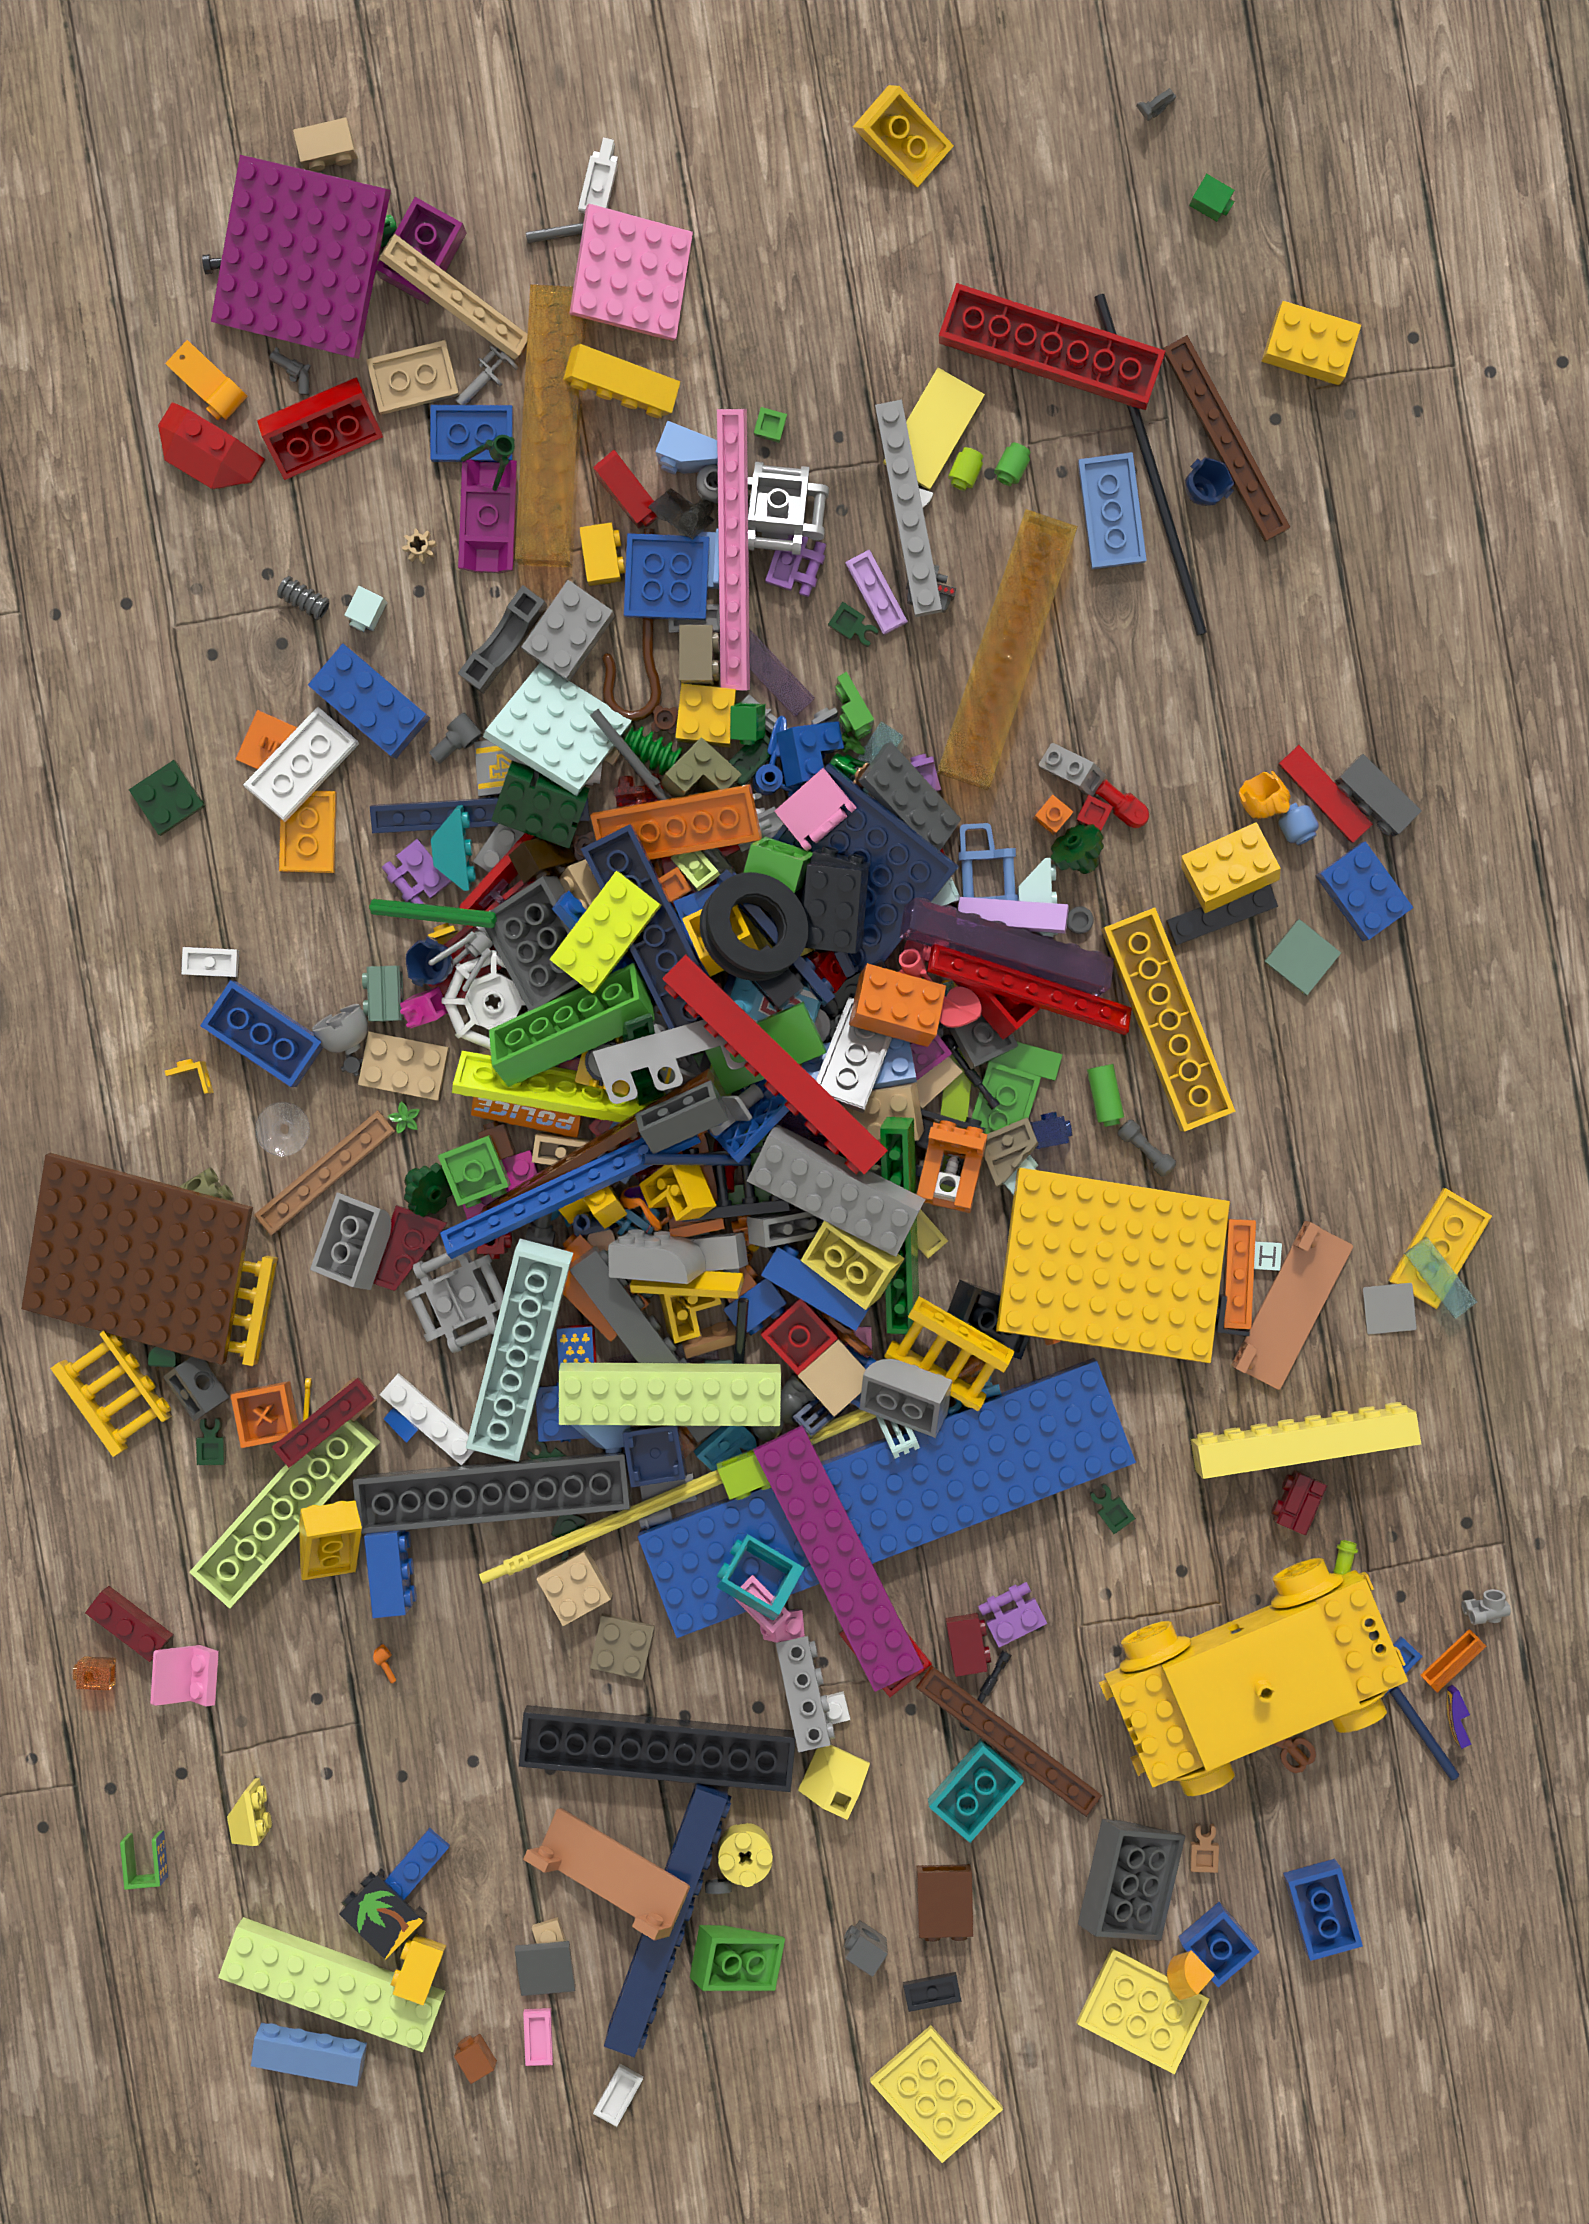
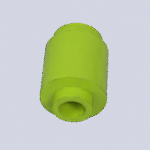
[948,447,984,491]

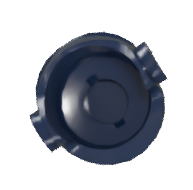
[1185,457,1234,506]
[406,936,454,987]

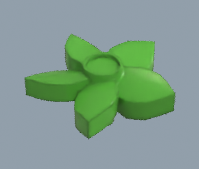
[841,731,866,755]
[387,1102,420,1134]

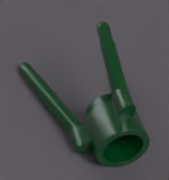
[460,434,515,491]

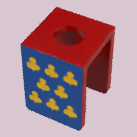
[556,1324,597,1368]

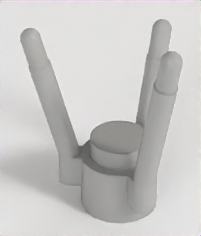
[428,929,493,991]

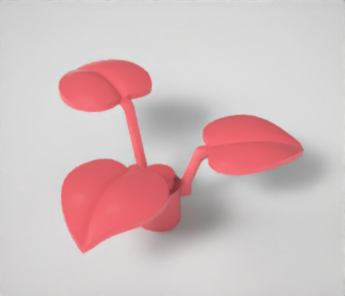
[899,917,982,1028]

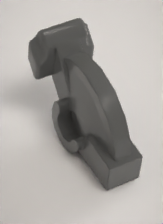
[1136,88,1176,121]

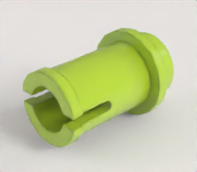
[1333,1540,1358,1575]

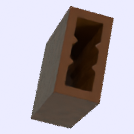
[916,1864,973,1942]

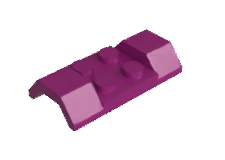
[458,459,517,573]

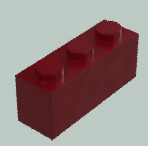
[85,1586,174,1662]

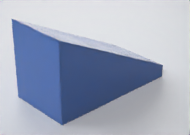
[384,1407,419,1443]

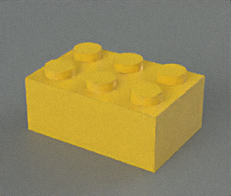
[1261,301,1361,385]
[1181,822,1281,913]

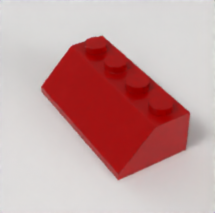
[257,377,383,480]

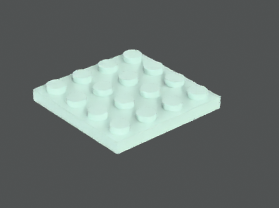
[483,663,632,796]

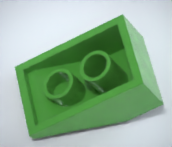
[690,1925,785,1991]

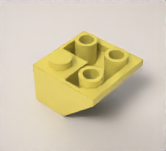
[798,1745,870,1820]
[227,1778,272,1846]

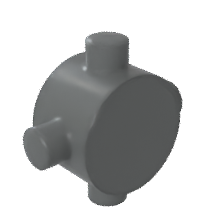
[341,1054,363,1077]

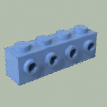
[251,2023,367,2087]

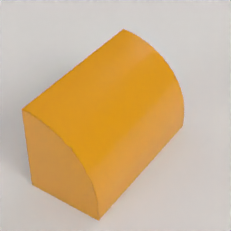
[1167,1950,1214,2000]

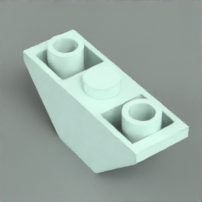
[1017,858,1058,942]

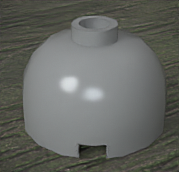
[312,1004,368,1055]

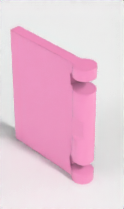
[774,768,856,851]

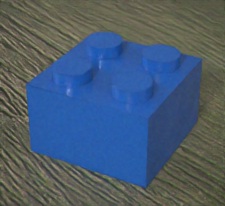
[1178,1902,1259,1988]

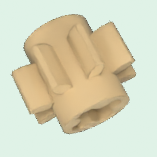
[402,528,437,564]

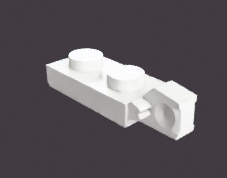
[578,137,618,214]

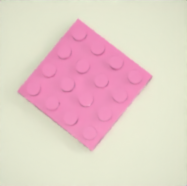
[569,204,693,341]

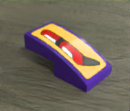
[1446,1685,1472,1749]

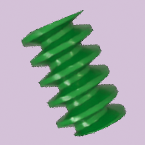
[624,726,682,776]

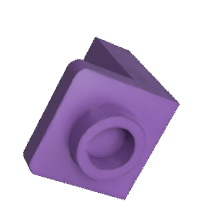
[910,754,941,792]

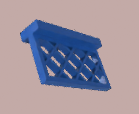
[707,1079,790,1163]

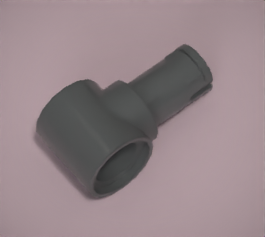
[429,713,483,764]
[525,1212,556,1247]

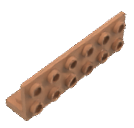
[1231,1221,1353,1390]
[523,1808,690,1940]

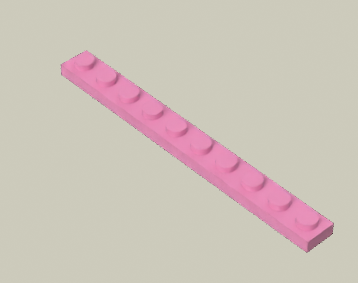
[717,409,750,690]

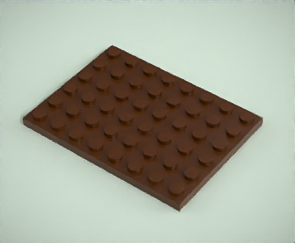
[21,1153,253,1365]

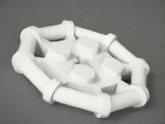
[442,950,529,1052]

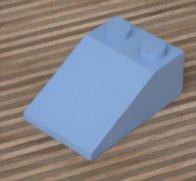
[655,421,718,474]

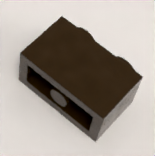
[508,838,576,883]

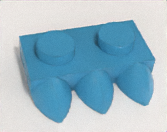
[693,1426,757,1472]

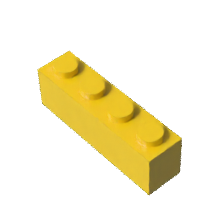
[563,344,681,418]

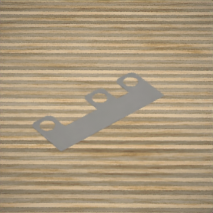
[593,1020,747,1104]

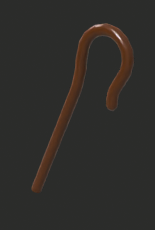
[602,528,662,722]

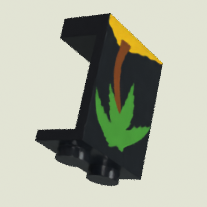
[339,1868,427,1960]

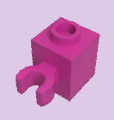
[400,987,448,1029]

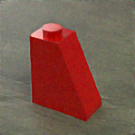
[593,450,659,529]

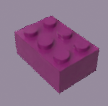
[376,197,467,305]

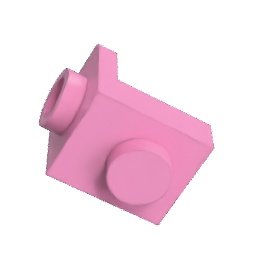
[760,1609,805,1643]

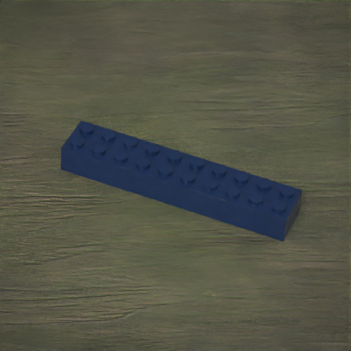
[604,1783,732,2058]

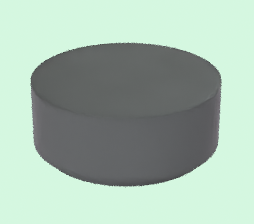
[1067,906,1094,934]
[705,1879,732,1894]

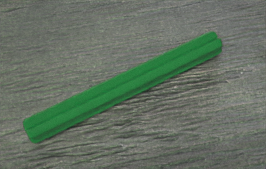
[369,899,497,928]

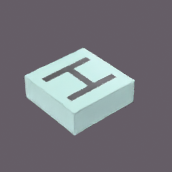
[1254,1241,1282,1271]

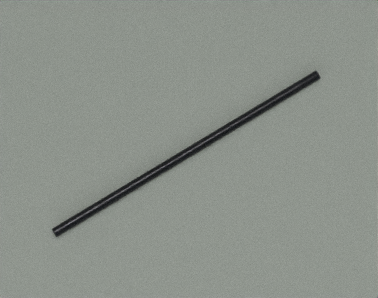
[1094,294,1207,636]

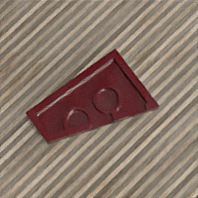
[373,1205,448,1291]

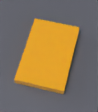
[279,791,337,873]

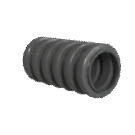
[277,576,330,620]

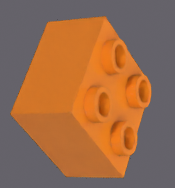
[231,1381,299,1448]

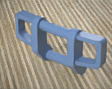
[958,823,1019,934]

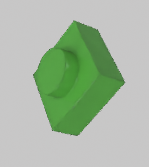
[754,407,787,443]

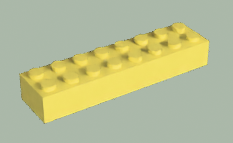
[1191,1402,1421,1479]

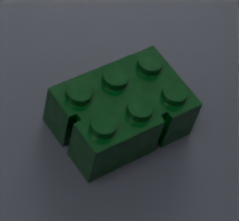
[491,760,590,848]

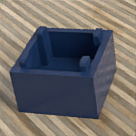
[622,1425,687,1487]

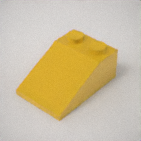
[853,85,954,188]
[299,1501,362,1581]

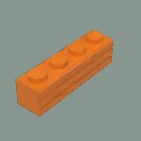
[1420,1629,1487,1693]

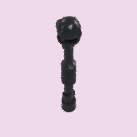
[941,1035,1000,1110]
[960,1650,1012,1731]

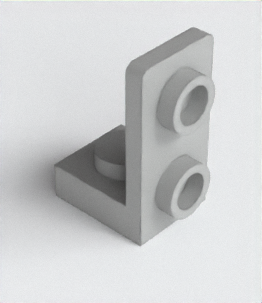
[1039,743,1106,797]

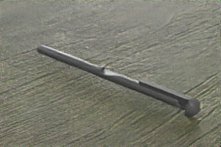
[590,709,736,874]

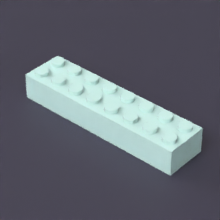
[466,1239,573,1462]

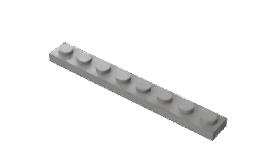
[875,399,942,617]

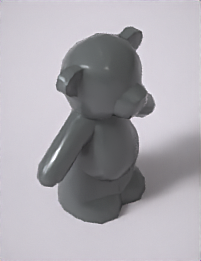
[750,1373,817,1442]

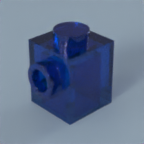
[1030,1112,1073,1149]

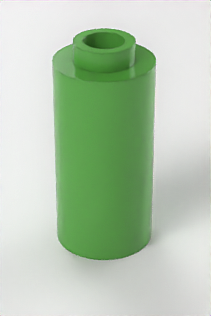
[1087,1064,1124,1127]

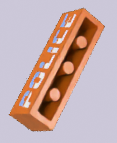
[471,1097,583,1138]

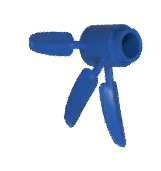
[753,716,825,797]

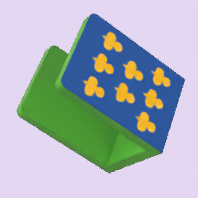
[120,1830,168,1890]

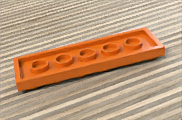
[590,784,762,859]

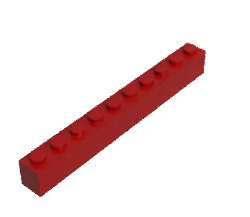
[662,954,888,1175]

